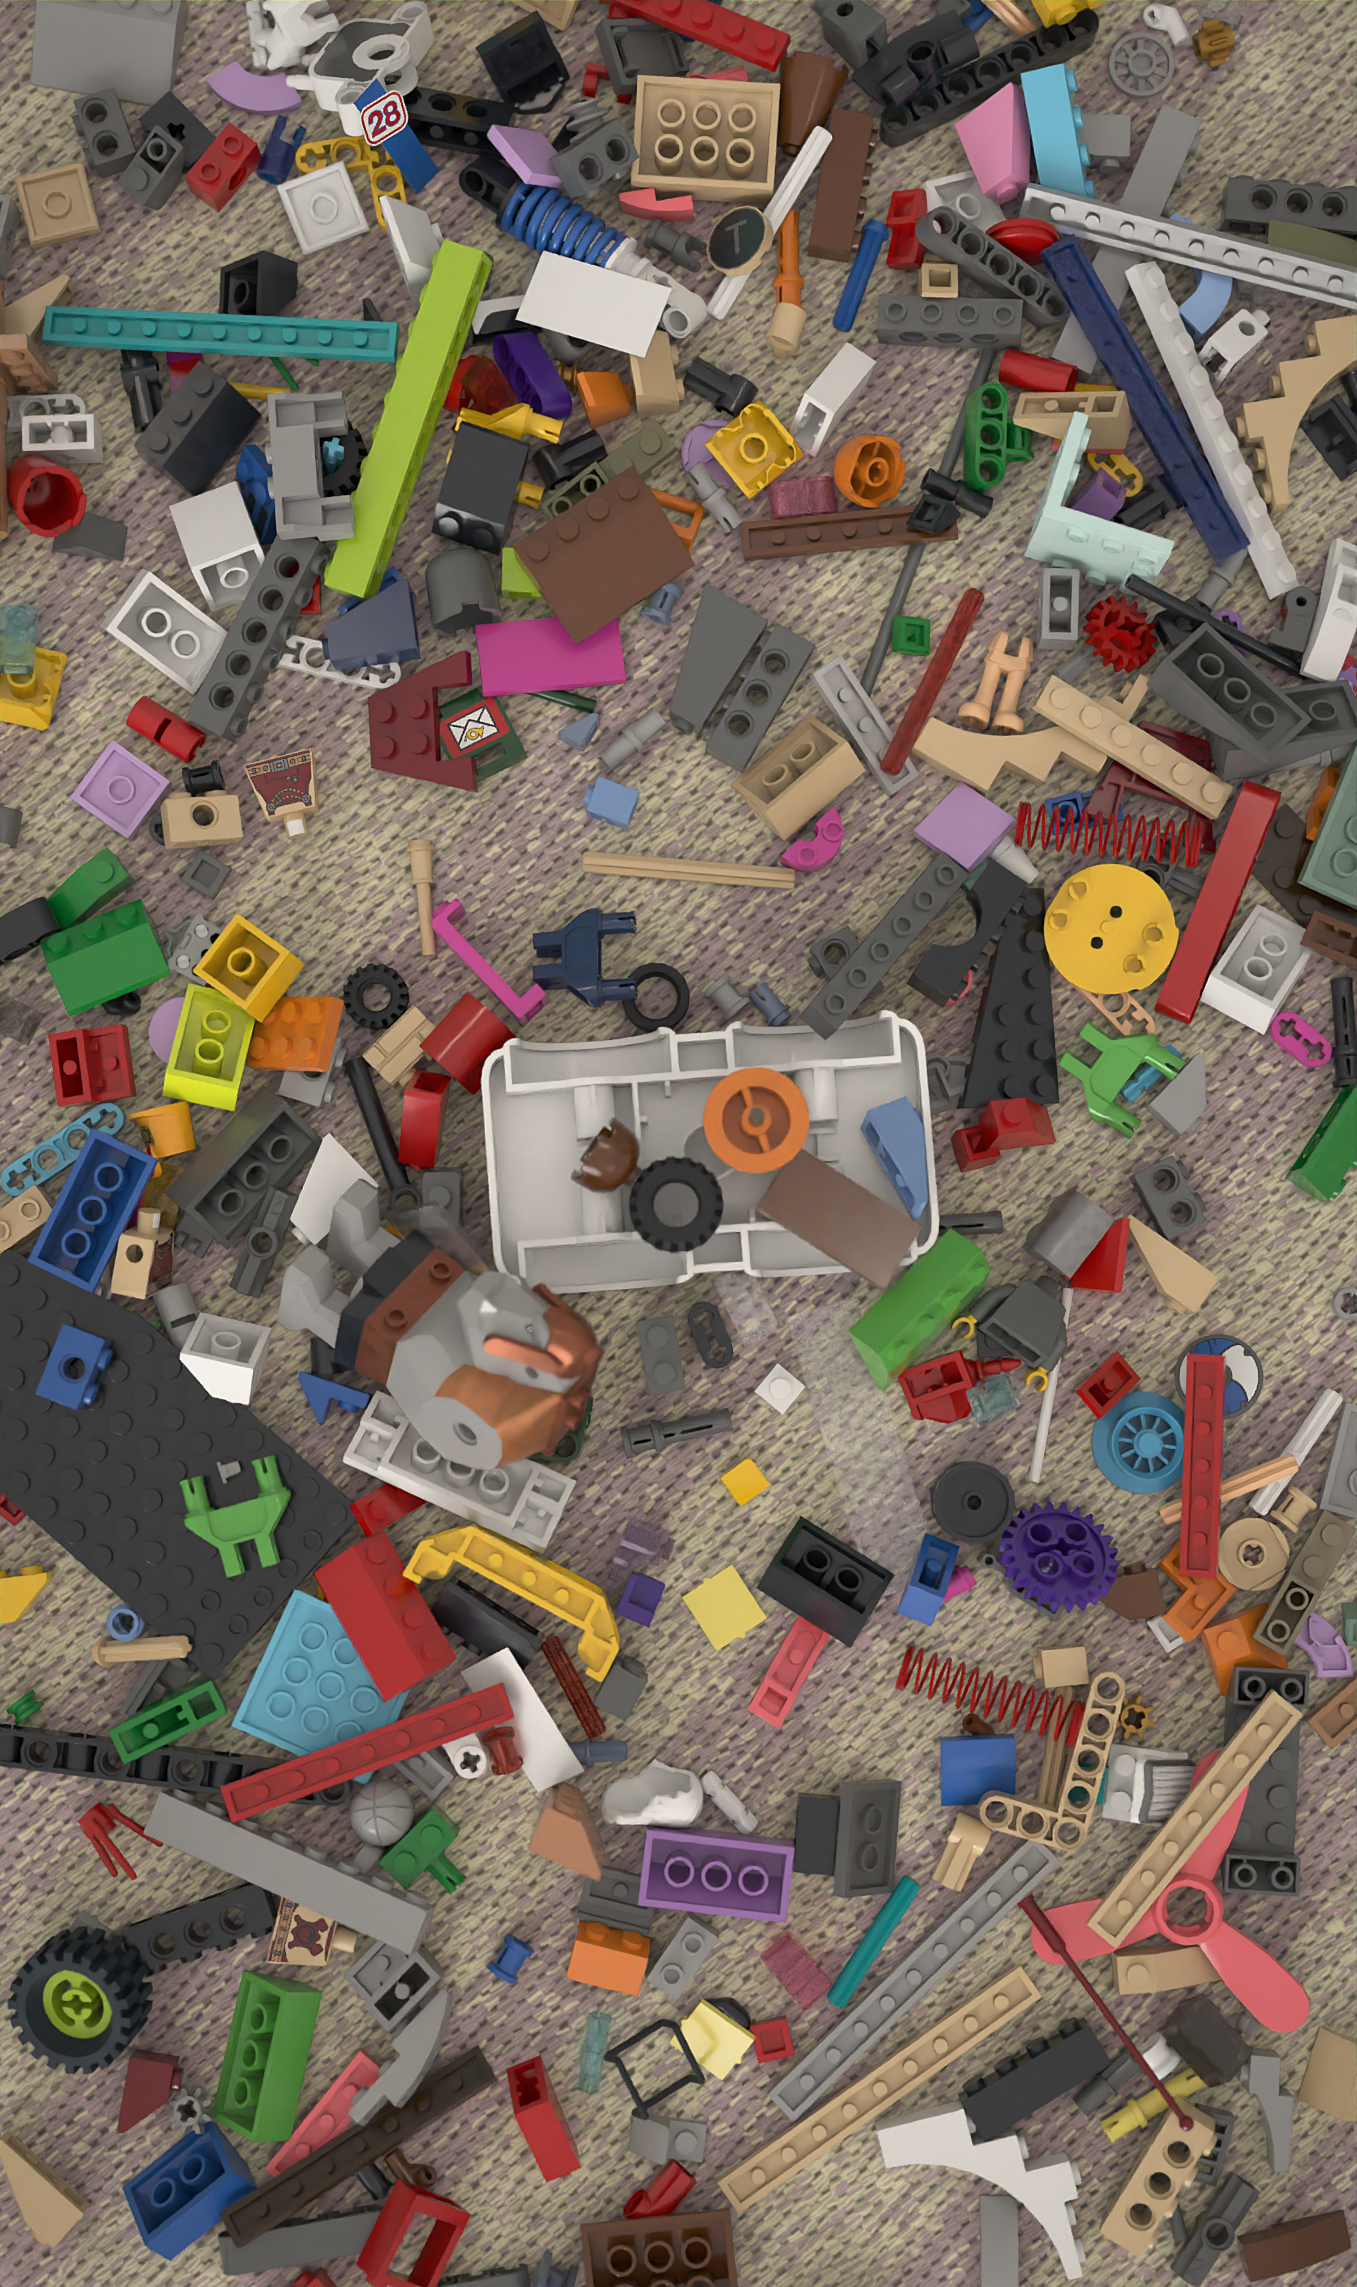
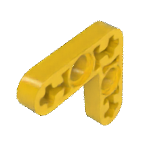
[295,135,407,234]

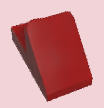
[1073,1351,1141,1419]

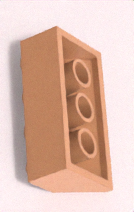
[528,1782,605,1881]

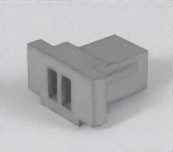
[217,1461,241,1484]

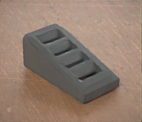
[1184,2103,1236,2187]

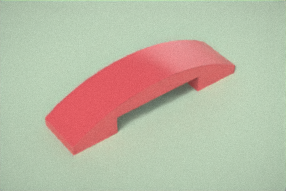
[747,1615,830,1729]

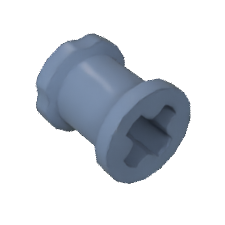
[640,582,683,626]

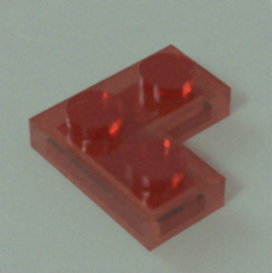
[450,354,520,436]

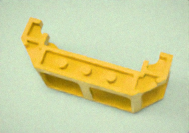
[403,1522,621,1683]

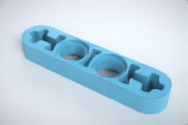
[1,1103,126,1197]

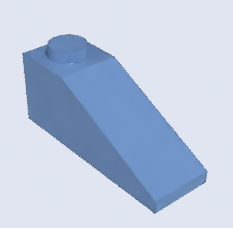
[860,1096,928,1220]

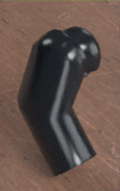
[101,991,141,1016]
[699,1997,751,2031]

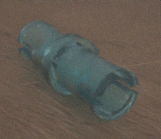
[576,2012,612,2093]

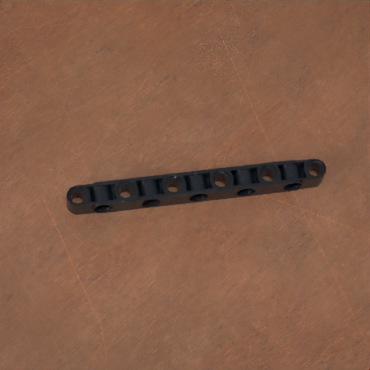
[0,1723,353,1806]

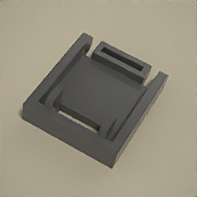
[594,18,689,95]

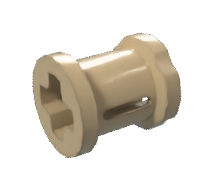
[1269,1486,1317,1535]

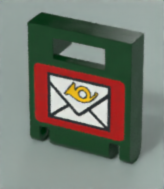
[438,688,528,783]

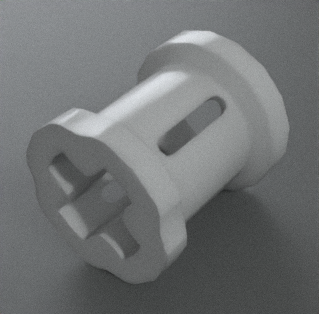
[703,974,751,1022]

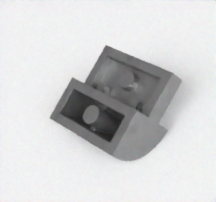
[1021,1188,1115,1278]
[343,1940,444,2033]

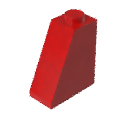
[398,1069,452,1170]
[506,2055,581,2183]

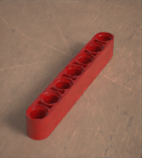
[1155,780,1282,1025]

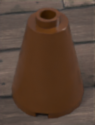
[777,50,850,158]

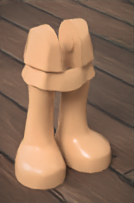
[957,630,1033,736]

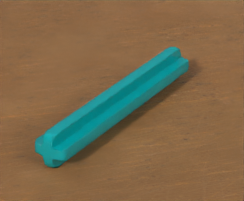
[827,1875,920,2008]

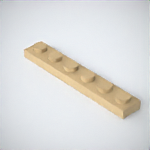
[1032,675,1234,820]

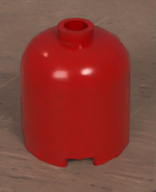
[7,454,87,538]

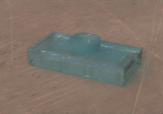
[966,1372,1020,1425]

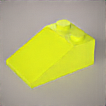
[162,983,256,1112]

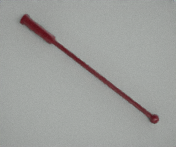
[1017,1893,1194,2131]

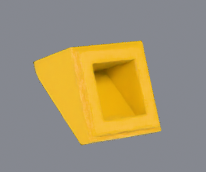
[720,1456,770,1506]

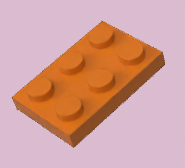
[246,997,344,1072]

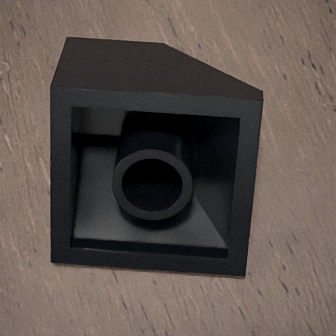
[219,250,298,316]

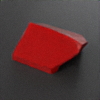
[897,1350,980,1424]

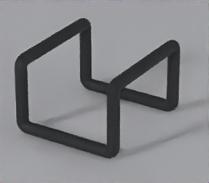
[603,2019,705,2120]

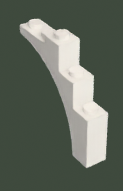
[875,2100,1086,2280]

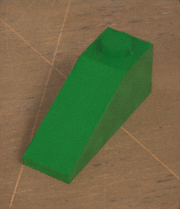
[47,847,136,931]
[108,1674,227,1764]

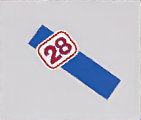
[354,78,439,195]

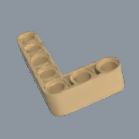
[978,1668,1125,1851]

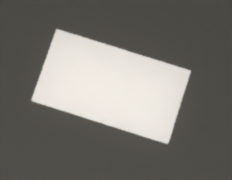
[516,251,672,358]
[461,1647,584,1792]

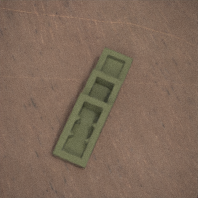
[1265,219,1357,267]

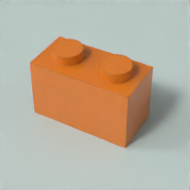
[566,1920,652,1996]

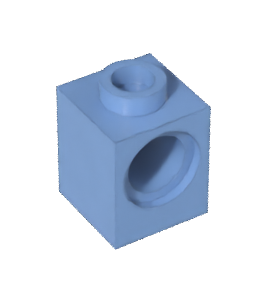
[582,777,640,831]

